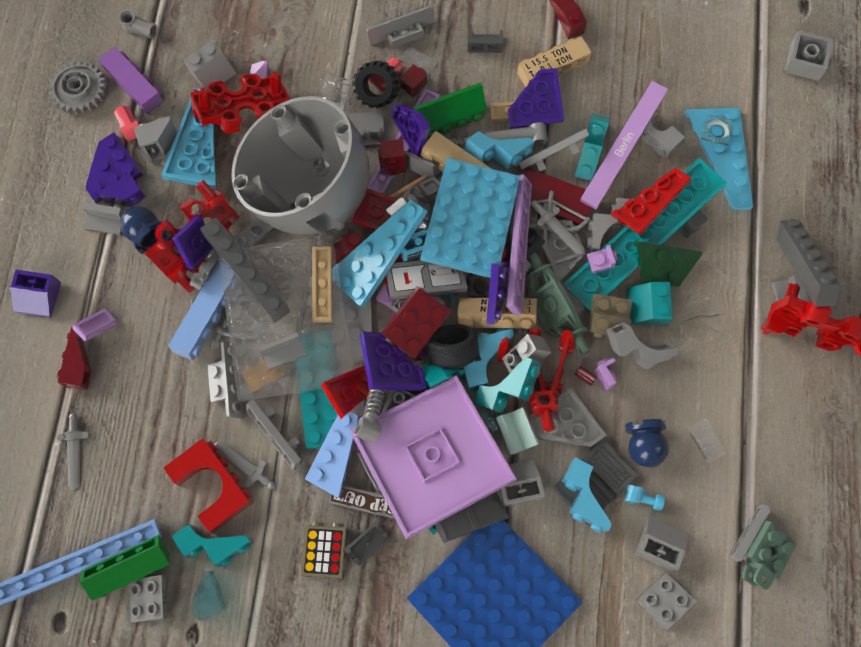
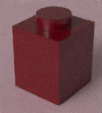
[400,64,427,98]

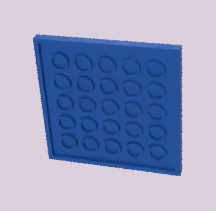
[407,520,583,647]

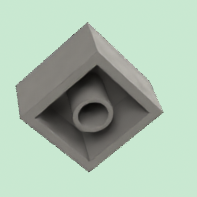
[784,31,834,81]

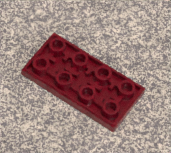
[515,168,591,227]

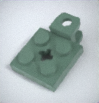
[742,520,797,590]

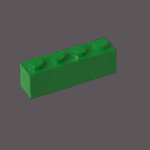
[80,535,170,601]

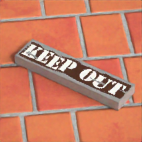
[329,485,396,520]

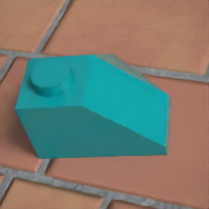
[422,363,465,390]

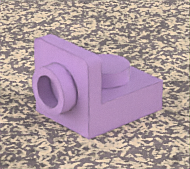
[587,245,618,274]
[594,358,616,391]

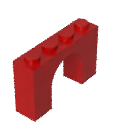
[163,438,253,534]

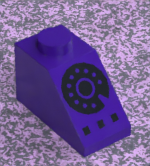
[97,173,145,207]

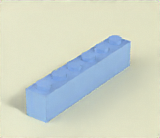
[168,257,240,361]

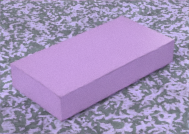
[73,308,118,341]

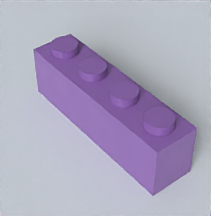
[98,47,163,114]

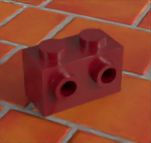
[377,139,406,176]

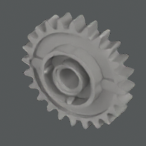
[48,61,108,115]

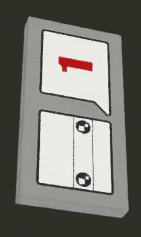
[386,260,468,300]

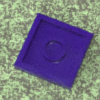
[172,215,214,269]

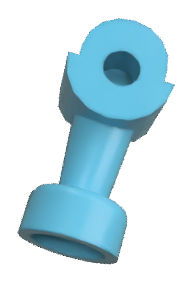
[624,485,665,512]

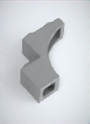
[587,198,633,253]
[606,322,679,369]

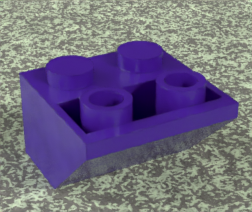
[10,269,61,318]

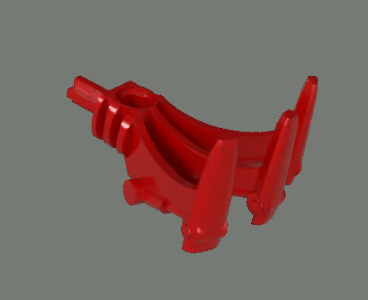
[497,328,574,432]

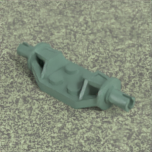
[527,252,591,356]

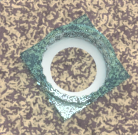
[701,114,734,146]

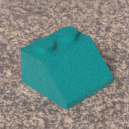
[627,282,672,326]

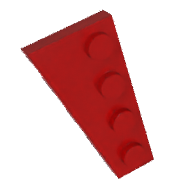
[611,168,691,236]

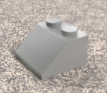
[183,41,237,90]

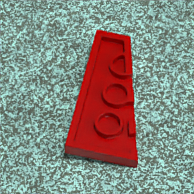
[321,365,371,419]

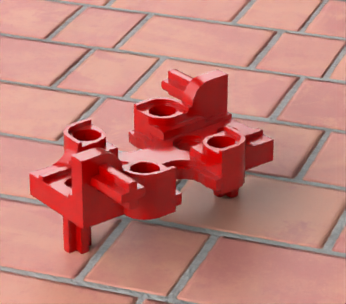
[190,72,290,134]
[144,180,240,293]
[761,283,861,357]

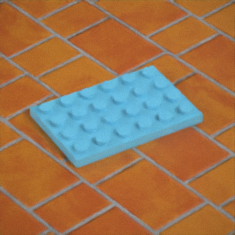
[420,158,520,278]

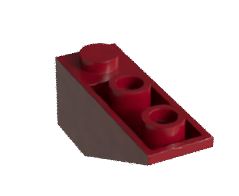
[57,327,92,390]

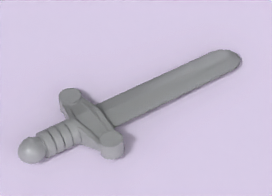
[531,201,584,255]
[57,413,90,490]
[215,441,275,490]

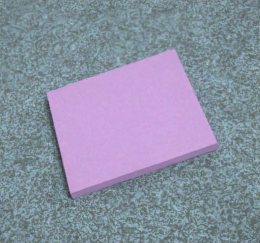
[350,375,517,540]

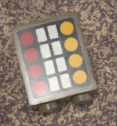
[300,522,348,579]

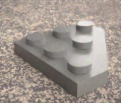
[529,388,607,448]

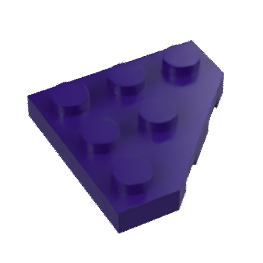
[508,68,564,129]
[391,104,430,157]
[85,132,143,204]
[486,260,510,325]
[360,331,427,391]

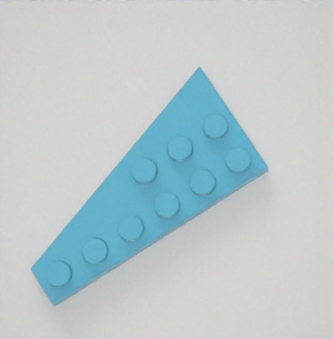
[685,108,753,210]

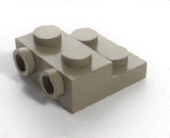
[587,294,632,338]

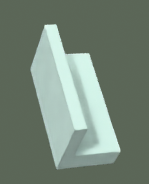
[496,407,539,455]

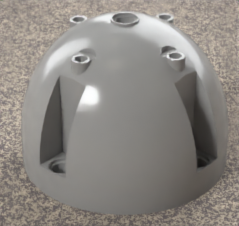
[232,96,370,235]

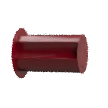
[574,364,597,385]

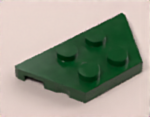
[634,240,703,287]

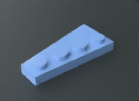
[305,412,361,498]

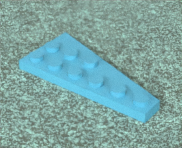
[161,88,216,189]
[332,199,428,307]

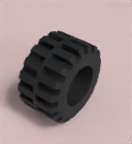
[352,61,401,108]

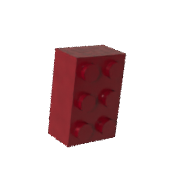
[381,286,451,359]

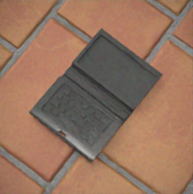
[552,438,639,524]
[435,491,509,543]

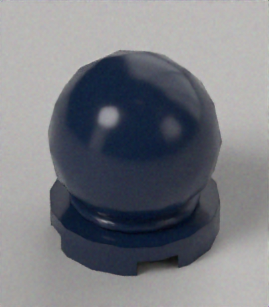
[120,206,168,254]
[625,419,669,468]

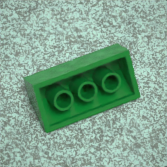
[414,82,487,141]

